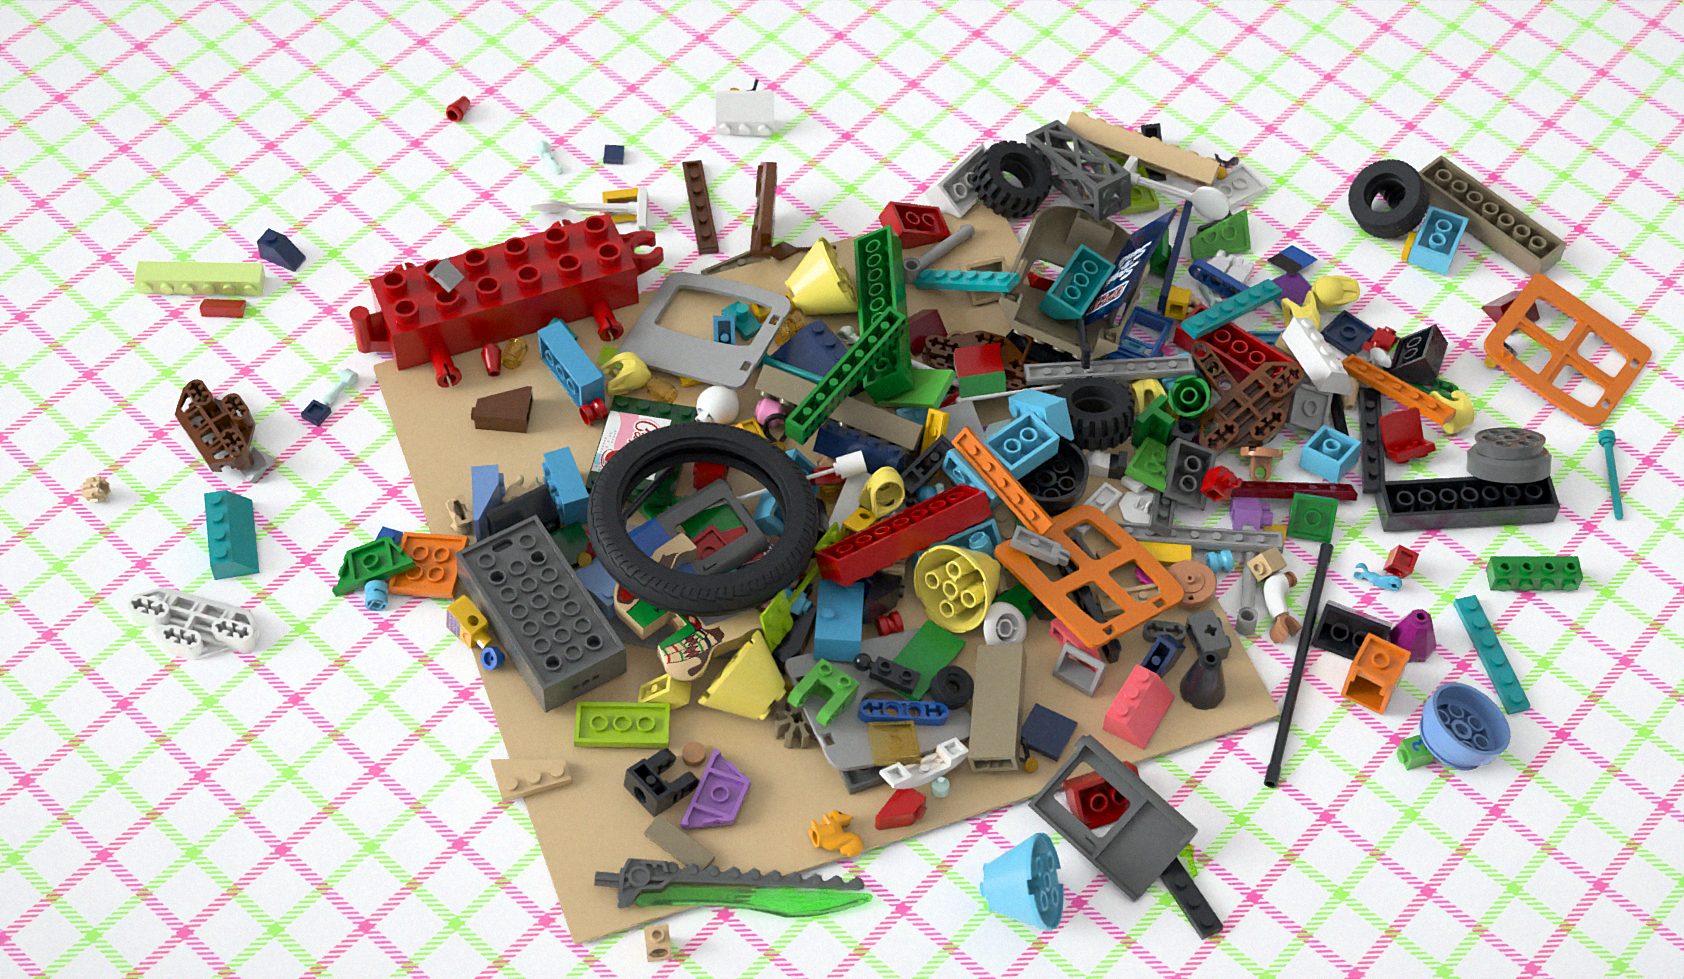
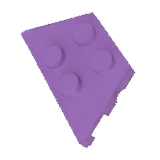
[681,748,751,829]

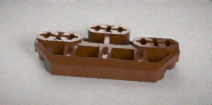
[750,161,778,259]
[922,330,1043,392]
[1199,362,1304,458]
[174,379,256,472]

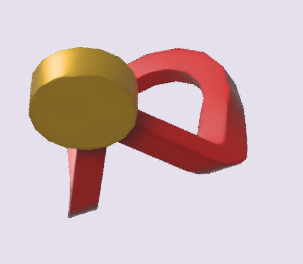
[577,529,597,567]

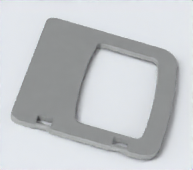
[617,272,792,390]

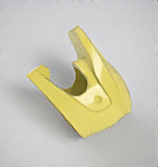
[1310,275,1360,311]
[1281,291,1321,332]
[600,352,651,398]
[1129,378,1172,416]
[1429,390,1475,435]
[859,466,905,518]

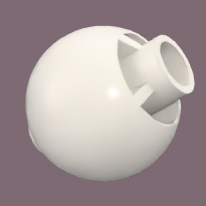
[695,386,739,425]

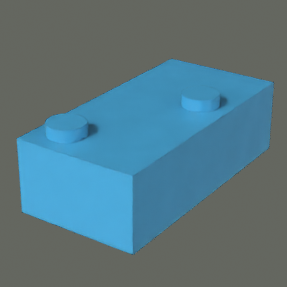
[538,321,605,408]
[814,580,864,662]

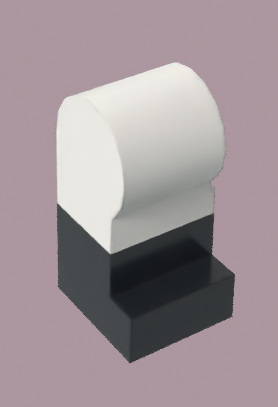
[1087,451,1128,480]

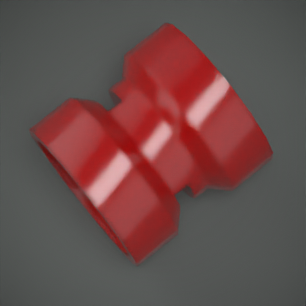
[579,398,608,426]
[875,611,904,637]

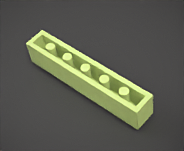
[134,261,266,296]

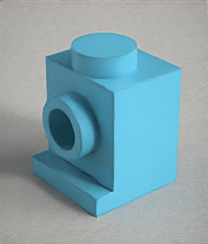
[785,586,813,617]

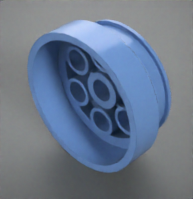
[1419,682,1511,771]

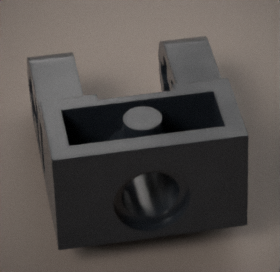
[624,748,700,818]

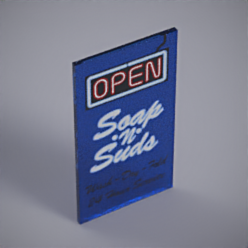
[1076,208,1178,330]

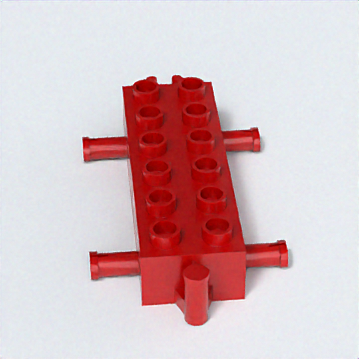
[349,214,664,388]

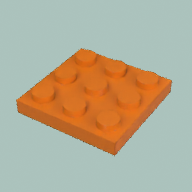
[388,532,470,599]

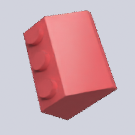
[1102,664,1175,750]

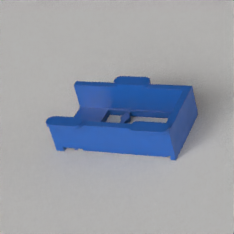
[1106,305,1174,360]

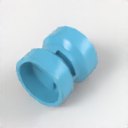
[1205,550,1233,574]
[365,580,388,611]

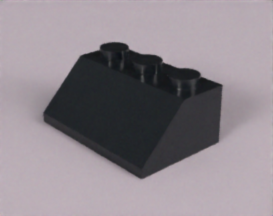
[1388,324,1448,384]
[486,484,561,537]
[1311,599,1393,661]

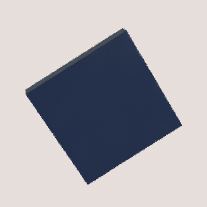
[1320,309,1376,356]
[1021,703,1078,762]

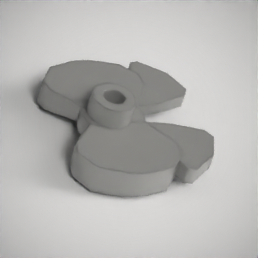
[1367,347,1393,368]

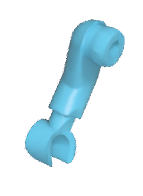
[1353,563,1402,591]

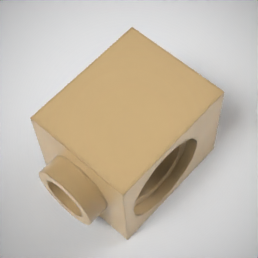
[1247,546,1288,582]
[644,924,672,963]

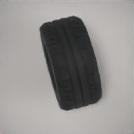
[1348,159,1429,239]

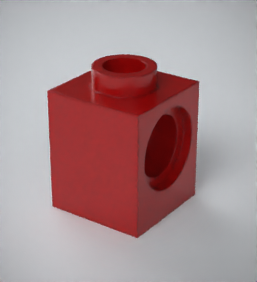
[1383,544,1419,579]

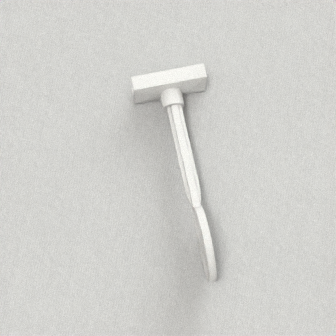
[1123,156,1230,220]
[530,186,648,230]

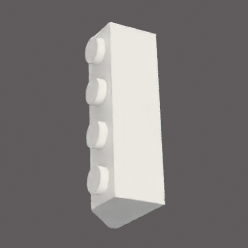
[924,143,1006,218]
[1282,317,1353,395]

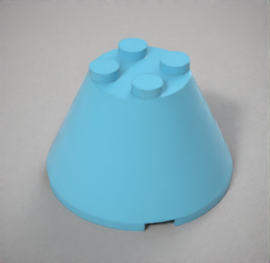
[979,832,1064,931]

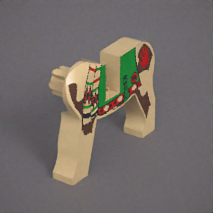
[614,532,765,682]

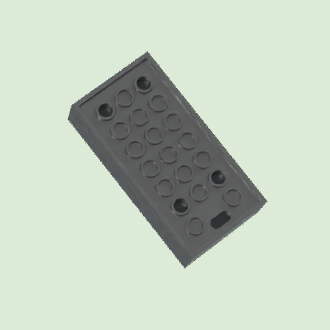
[455,515,627,713]

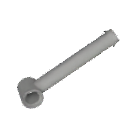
[903,224,975,284]
[1235,551,1260,636]

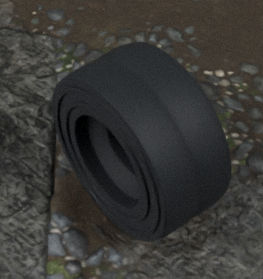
[930,665,974,710]

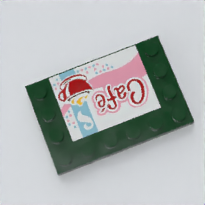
[585,395,698,506]

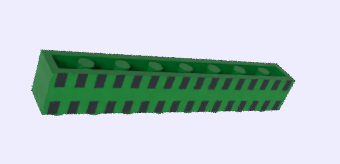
[785,306,907,446]

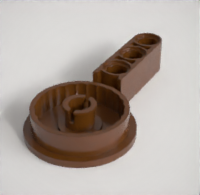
[1191,341,1280,448]

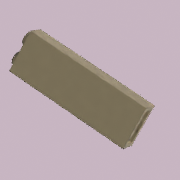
[968,643,1027,772]

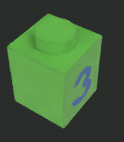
[1397,734,1435,771]

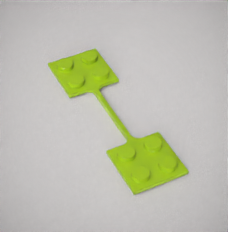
[760,522,841,653]

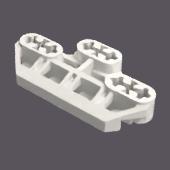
[127,587,259,660]

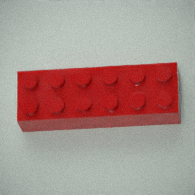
[1173,303,1303,394]

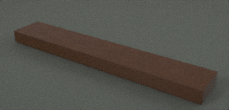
[682,160,719,255]

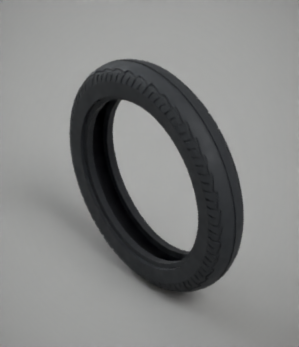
[587,422,819,617]

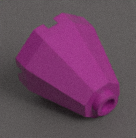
[1388,609,1437,663]

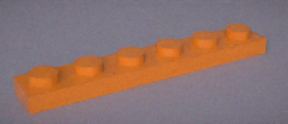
[1341,354,1456,426]
[951,427,1056,536]

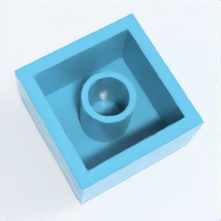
[1299,425,1362,484]

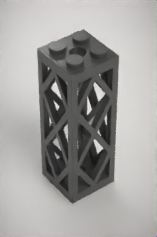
[1026,119,1131,222]

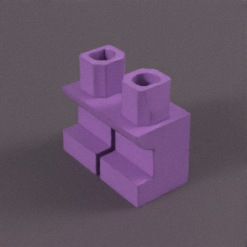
[1229,497,1273,531]

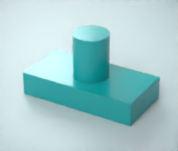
[722,301,762,341]

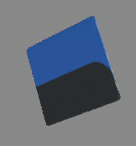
[1267,245,1318,275]

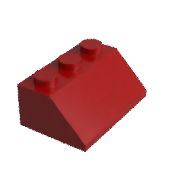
[1063,761,1140,830]

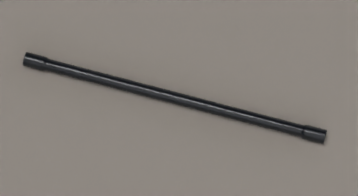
[1264,543,1334,788]

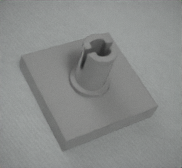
[1286,383,1333,433]

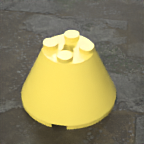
[785,236,858,316]
[914,545,1001,633]
[697,630,786,720]

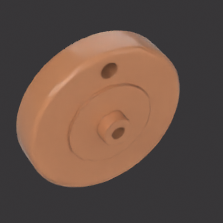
[1167,560,1217,609]

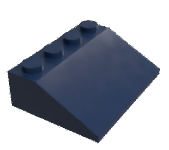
[770,318,865,397]
[813,421,915,475]

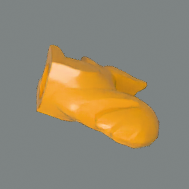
[808,811,864,857]

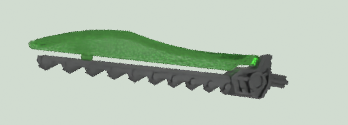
[594,858,873,918]

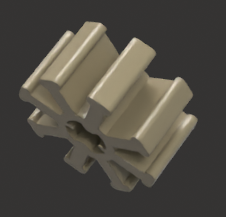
[774,699,817,749]

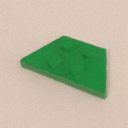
[332,536,416,597]

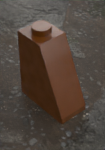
[471,386,533,433]

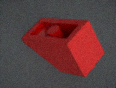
[875,788,927,830]

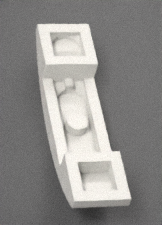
[880,737,969,789]

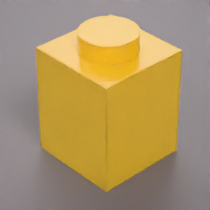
[1165,286,1192,320]

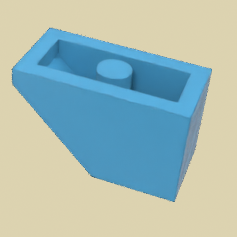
[713,314,736,345]

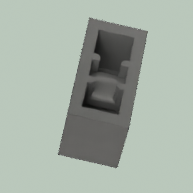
[1185,609,1232,660]

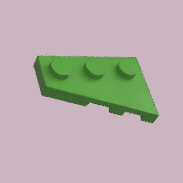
[1189,209,1251,259]
[1124,437,1166,493]

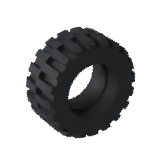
[972,140,1052,219]
[1054,376,1135,452]

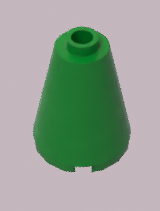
[1168,375,1211,418]

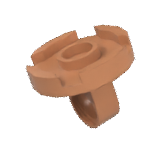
[1239,447,1284,481]

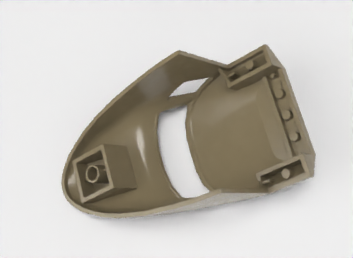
[999,206,1150,360]

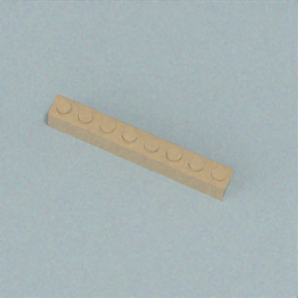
[1066,111,1220,187]

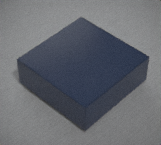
[603,144,625,164]
[301,399,332,427]

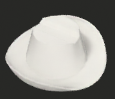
[984,602,1027,645]

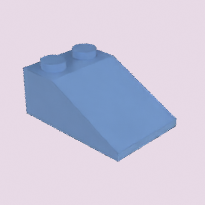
[471,464,506,542]

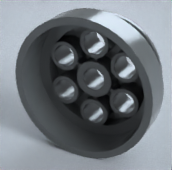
[1466,427,1552,483]

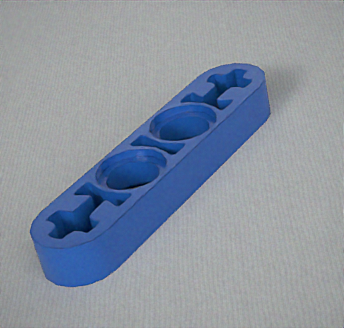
[1188,259,1257,311]
[857,699,949,726]

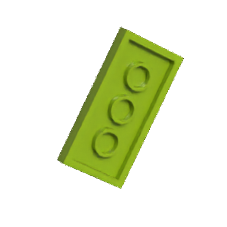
[1100,153,1160,215]
[574,702,670,748]

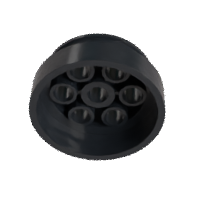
[1017,437,1089,516]

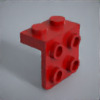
[1379,407,1436,464]

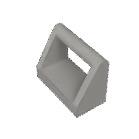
[1052,642,1107,698]

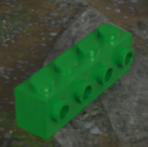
[1486,556,1583,592]

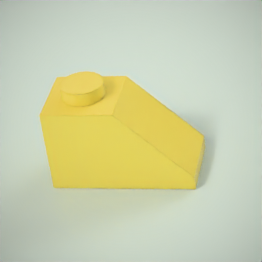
[637,674,692,710]

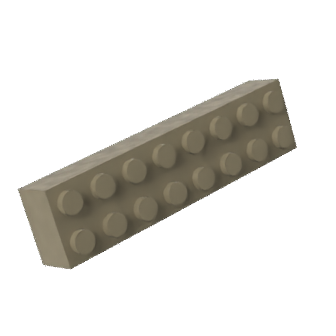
[1418,155,1567,277]
[755,364,925,454]

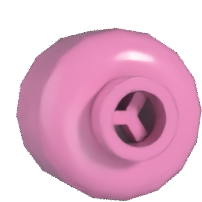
[754,398,787,428]

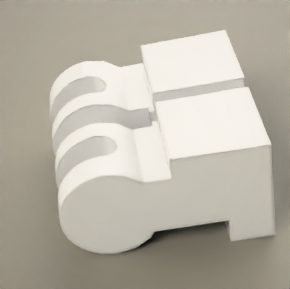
[1206,249,1255,293]

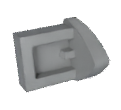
[428,258,464,293]
[240,447,276,484]

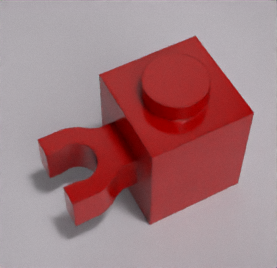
[1200,465,1243,503]

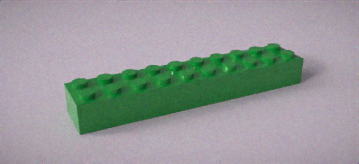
[854,225,914,403]

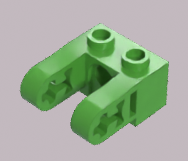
[787,658,860,728]

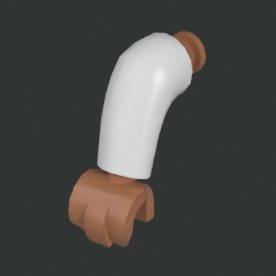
[1263,571,1302,644]

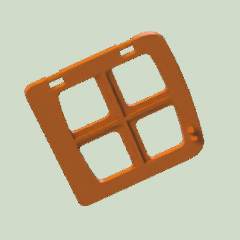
[1483,273,1652,427]
[994,505,1184,649]

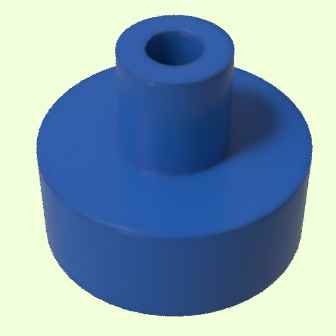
[481,646,505,670]

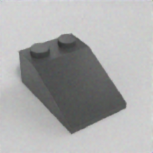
[1163,438,1218,511]

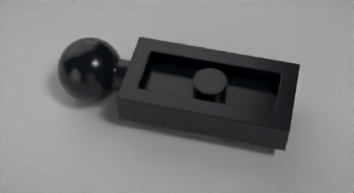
[854,653,921,695]

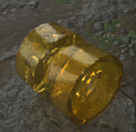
[771,311,807,347]

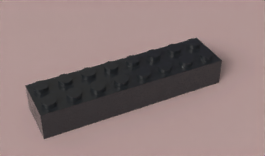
[1374,476,1560,532]

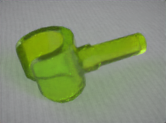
[1179,844,1198,877]

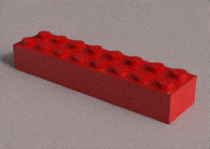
[815,483,992,587]

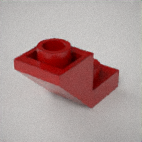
[1361,326,1400,353]

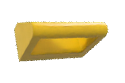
[602,188,639,223]

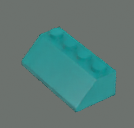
[1038,244,1116,320]
[204,490,260,580]

